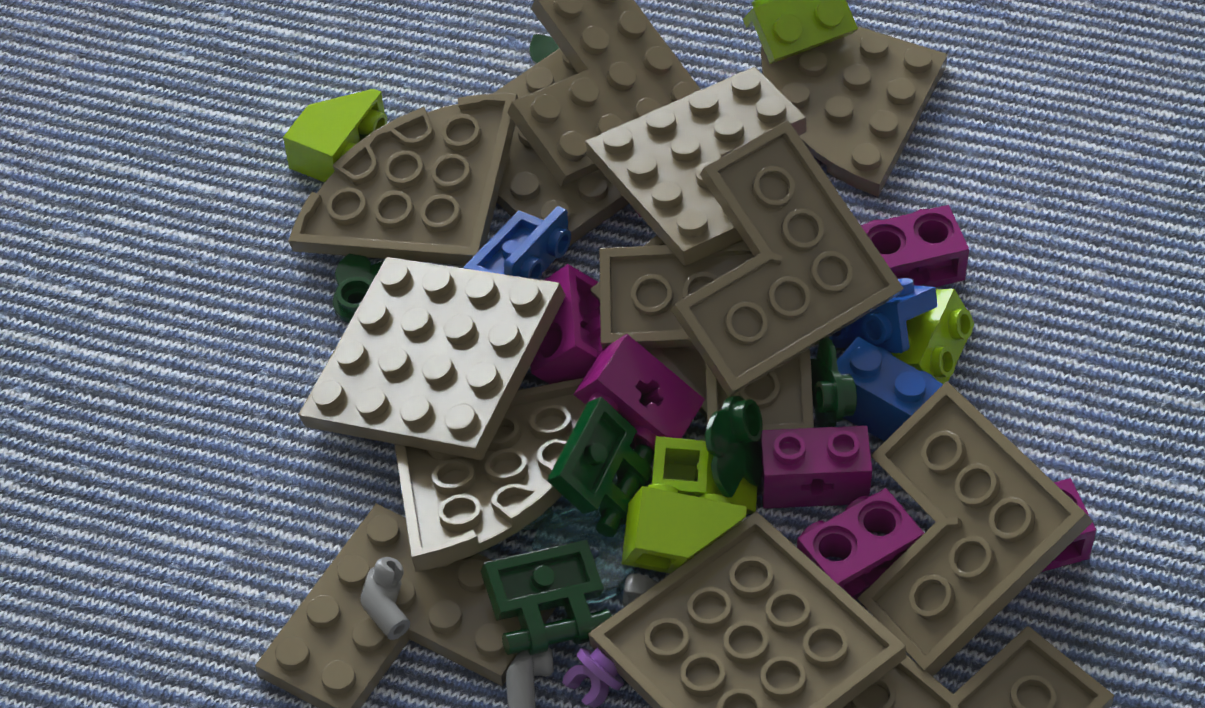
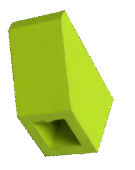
[283,89,387,182]
[651,436,758,515]
[621,484,747,574]

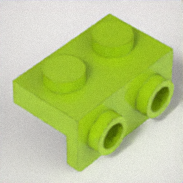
[742,0,858,64]
[891,289,974,384]

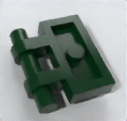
[547,397,654,538]
[480,540,612,655]

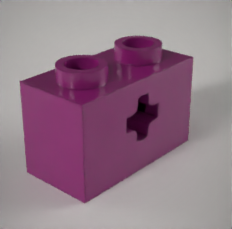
[573,334,705,459]
[760,426,872,509]

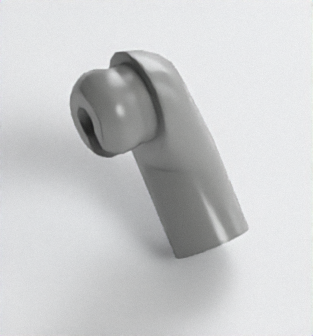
[360,557,411,640]
[506,647,554,708]

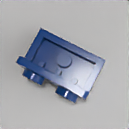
[463,206,571,280]
[829,278,938,353]

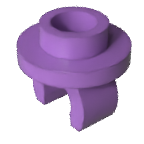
[562,647,624,708]

